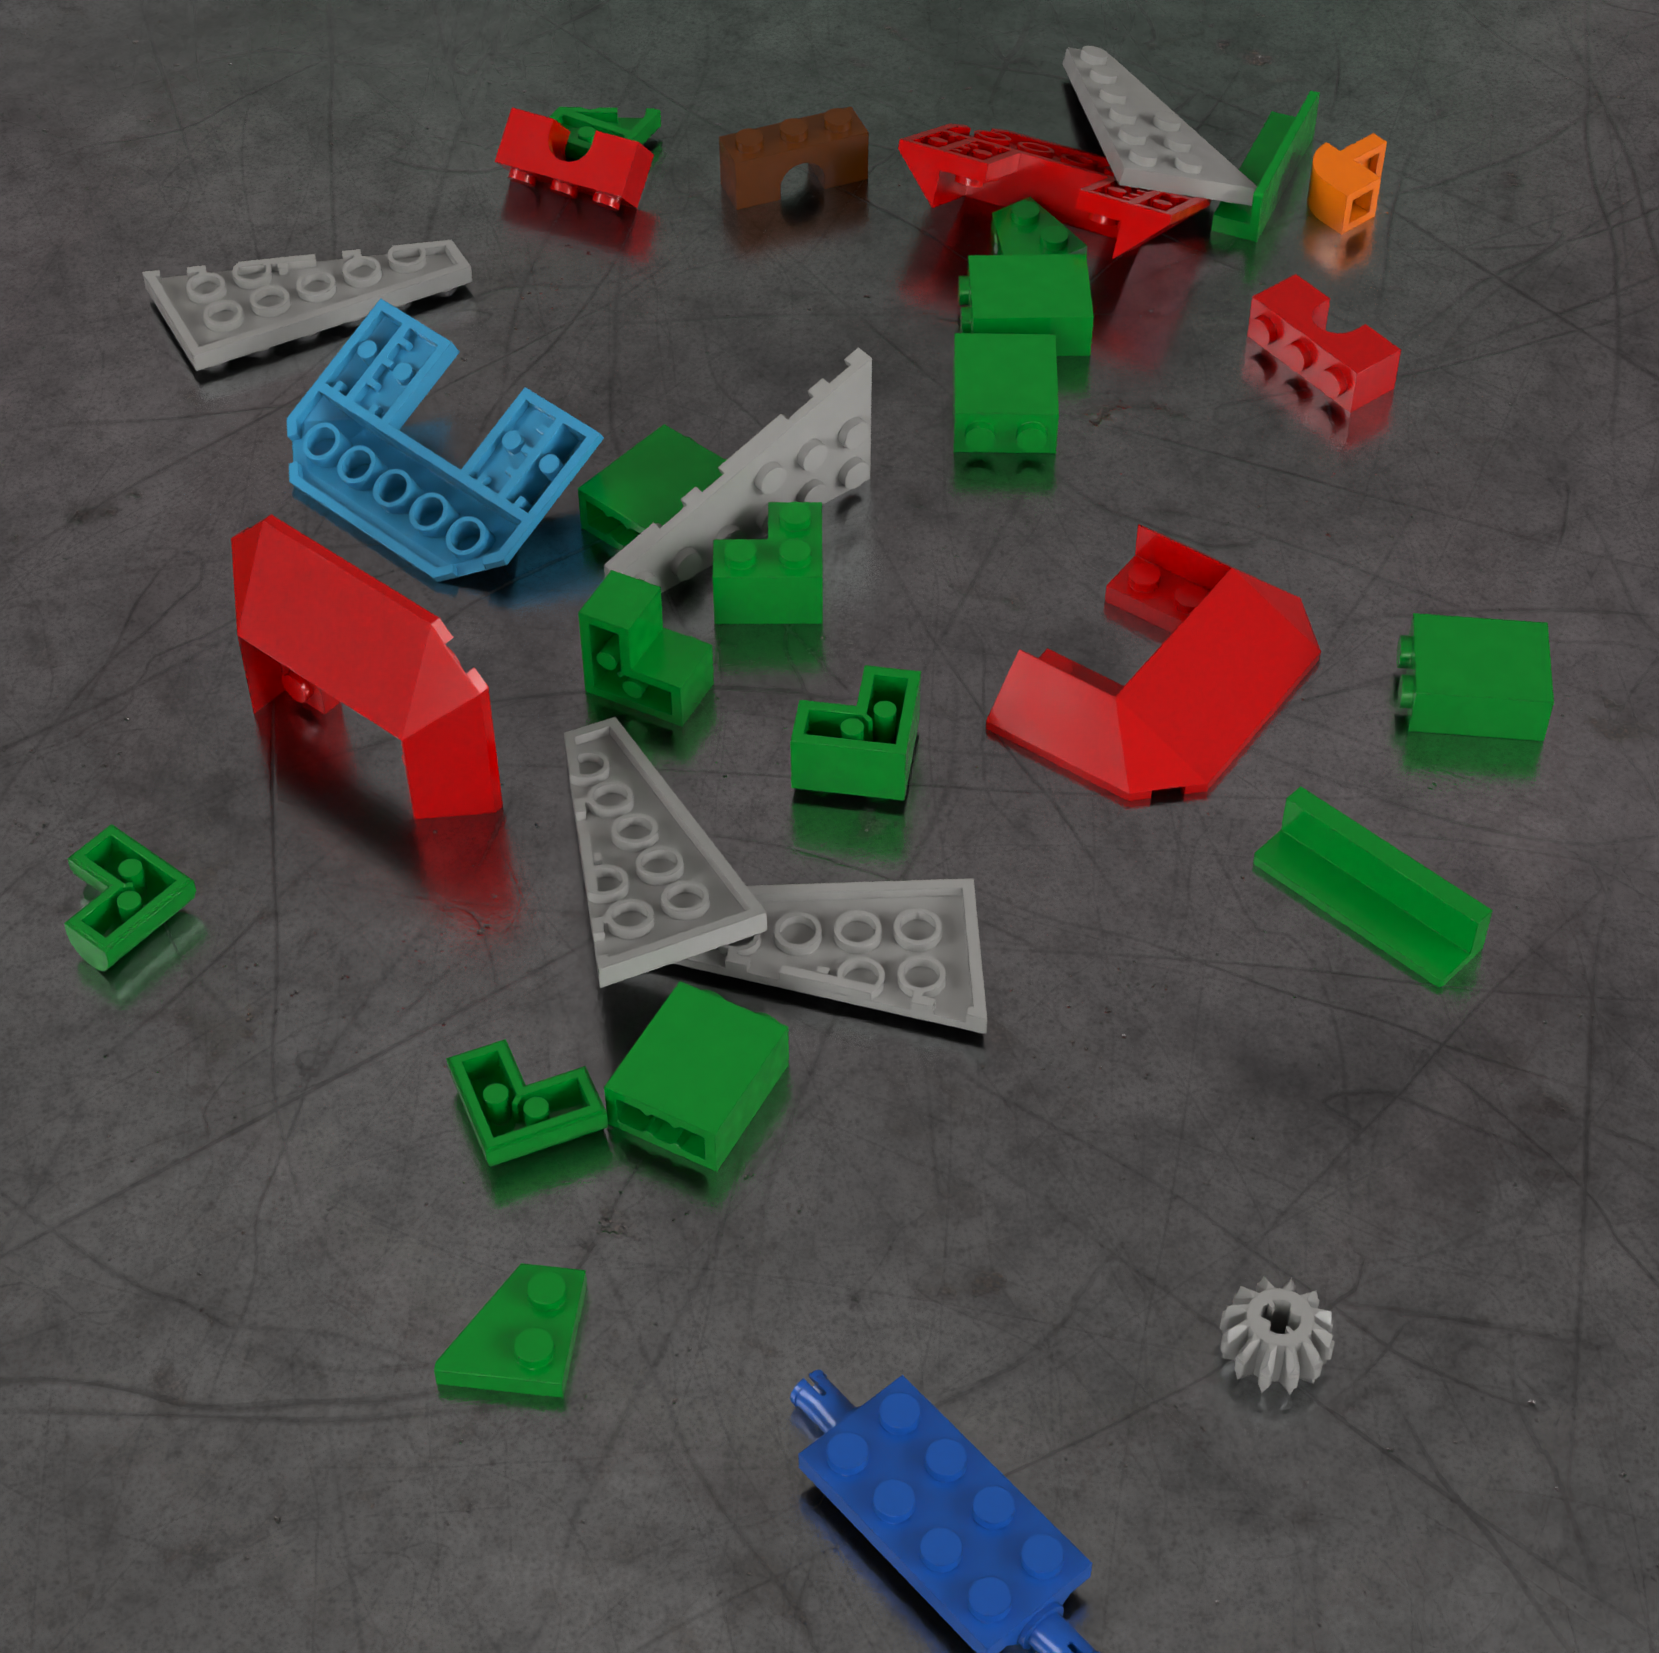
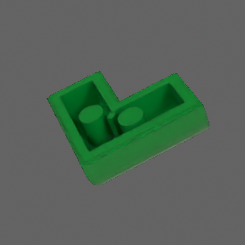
[64,824,196,971]
[446,1039,608,1167]

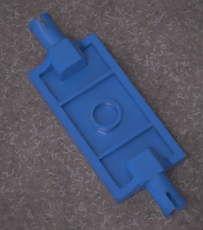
[790,1369,1101,1653]

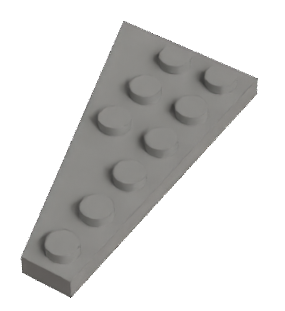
[1062,46,1257,206]
[142,240,473,371]
[604,347,872,593]
[564,717,767,988]
[672,878,987,1034]

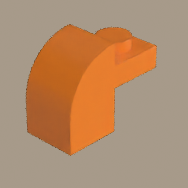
[1307,133,1387,235]

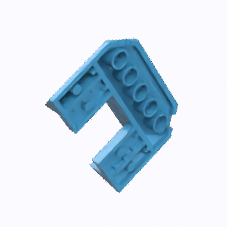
[287,298,604,582]

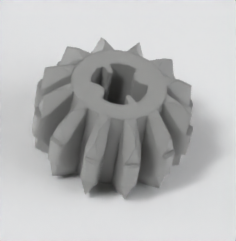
[1220,1276,1335,1395]

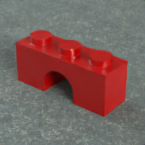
[495,107,654,211]
[1247,274,1401,413]

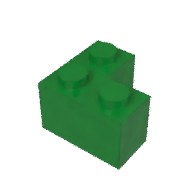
[712,501,823,624]
[578,570,714,727]
[790,665,921,801]

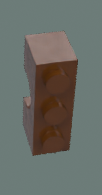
[719,106,869,210]

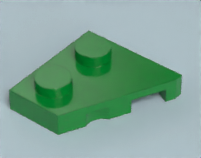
[549,107,661,160]
[991,197,1088,257]
[434,1263,587,1398]

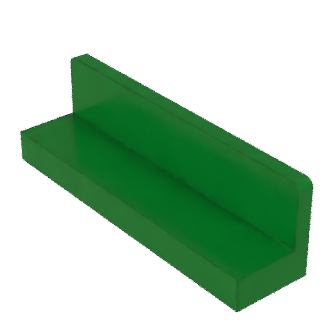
[1211,90,1320,242]
[1253,786,1493,987]

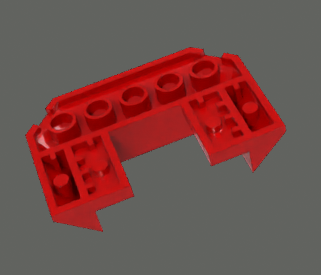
[898,123,1211,260]
[231,514,503,819]
[985,524,1321,801]

